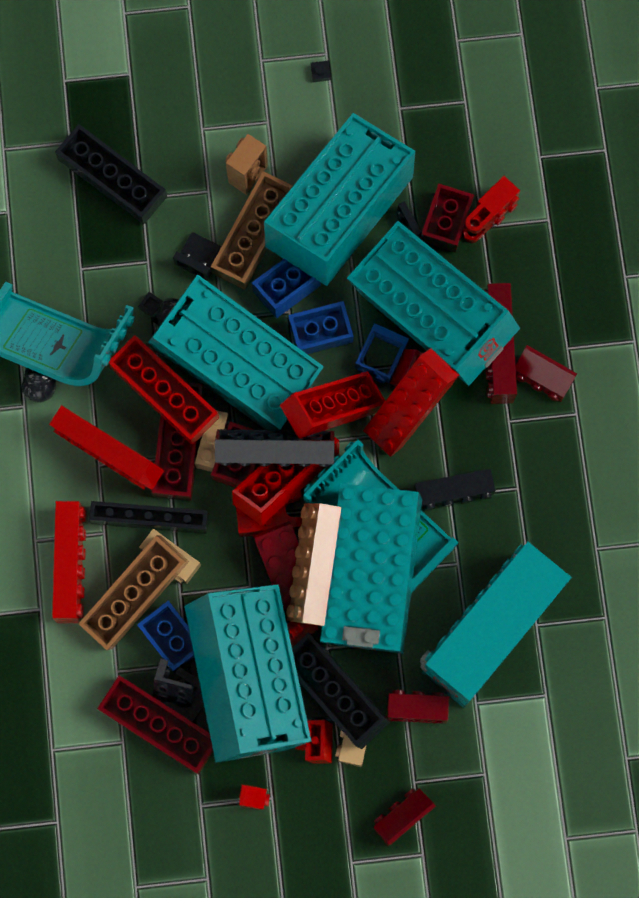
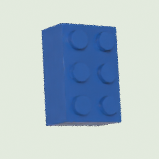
[252,259,321,319]
[288,301,354,354]
[137,601,195,673]

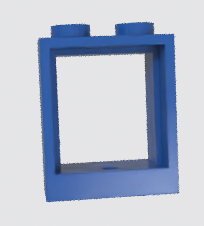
[355,323,409,383]

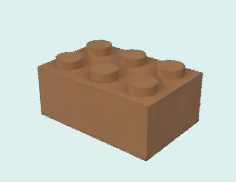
[225,134,268,195]

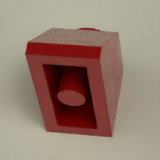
[239,785,270,810]

